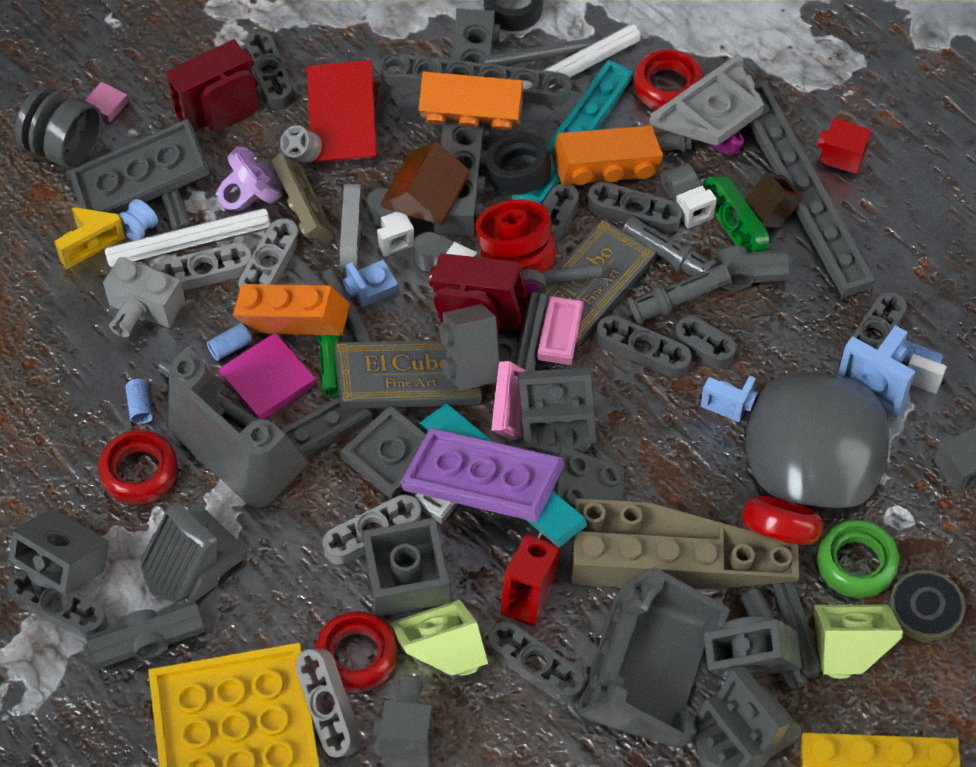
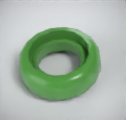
[817,519,900,599]

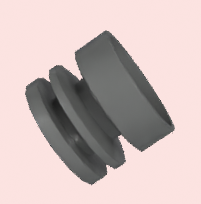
[15,85,102,170]

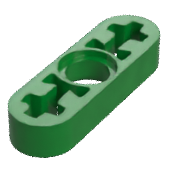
[703,175,769,252]

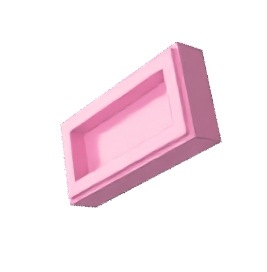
[537,296,583,365]
[491,361,527,440]

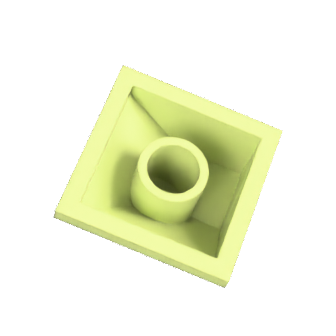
[389,600,488,676]
[814,604,902,679]

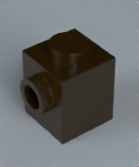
[745,173,804,228]

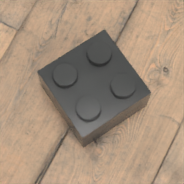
[362,518,450,617]

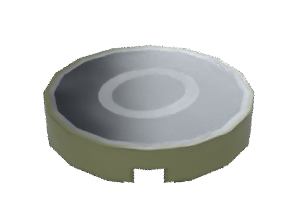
[888,570,966,643]

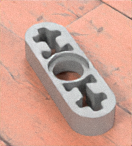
[340,184,362,269]
[238,218,299,290]
[155,243,252,291]
[323,495,421,565]
[296,649,361,757]

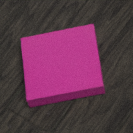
[218,333,317,420]

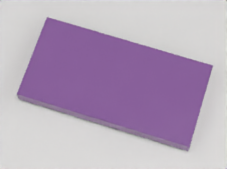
[401,428,564,522]

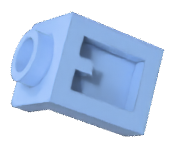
[343,260,399,308]
[700,375,759,422]

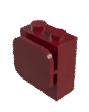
[165,39,258,132]
[428,253,529,336]

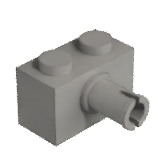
[103,257,186,337]

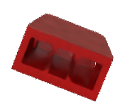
[500,532,560,627]

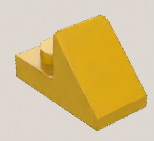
[54,207,126,269]

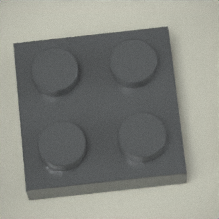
[340,406,426,499]

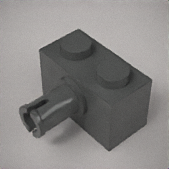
[439,304,499,390]
[373,677,434,767]

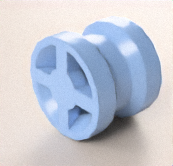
[118,199,158,241]

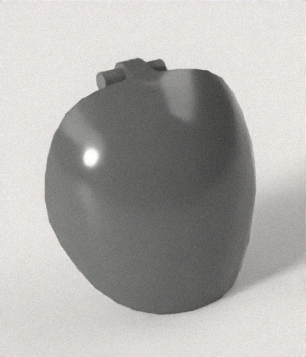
[746,372,889,508]

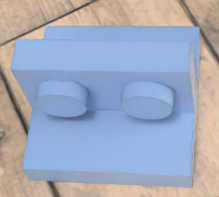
[838,325,915,418]

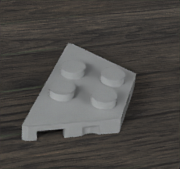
[649,54,764,146]

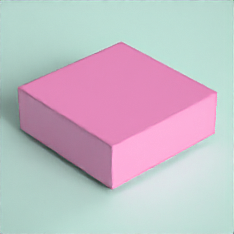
[84,82,129,123]

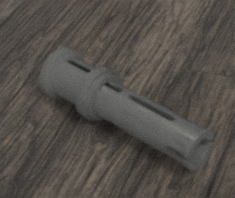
[622,216,720,276]
[626,263,733,326]

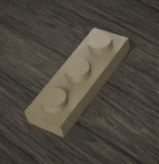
[271,153,336,245]

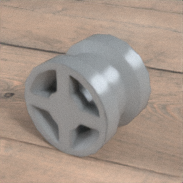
[280,125,322,163]

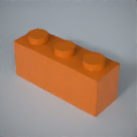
[419,72,524,131]
[552,125,663,185]
[233,284,350,336]

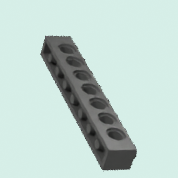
[434,9,501,236]

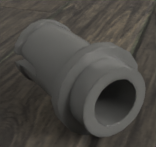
[655,131,692,153]

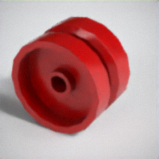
[475,199,556,274]

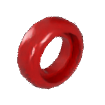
[634,49,704,110]
[98,429,178,505]
[742,496,823,545]
[315,611,398,693]

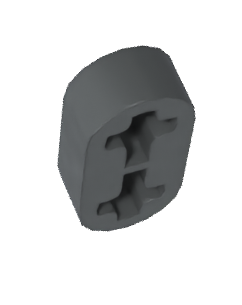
[542,184,579,241]
[675,316,736,369]

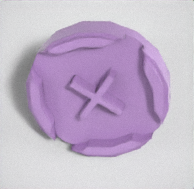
[217,146,283,212]

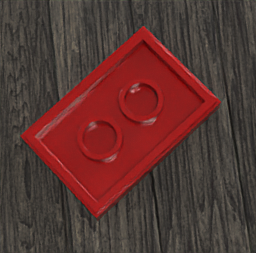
[307,60,378,164]

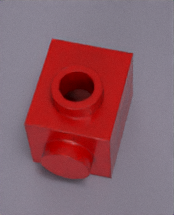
[817,118,872,174]

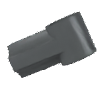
[718,246,789,291]

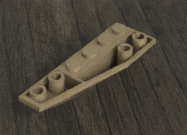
[571,498,799,589]

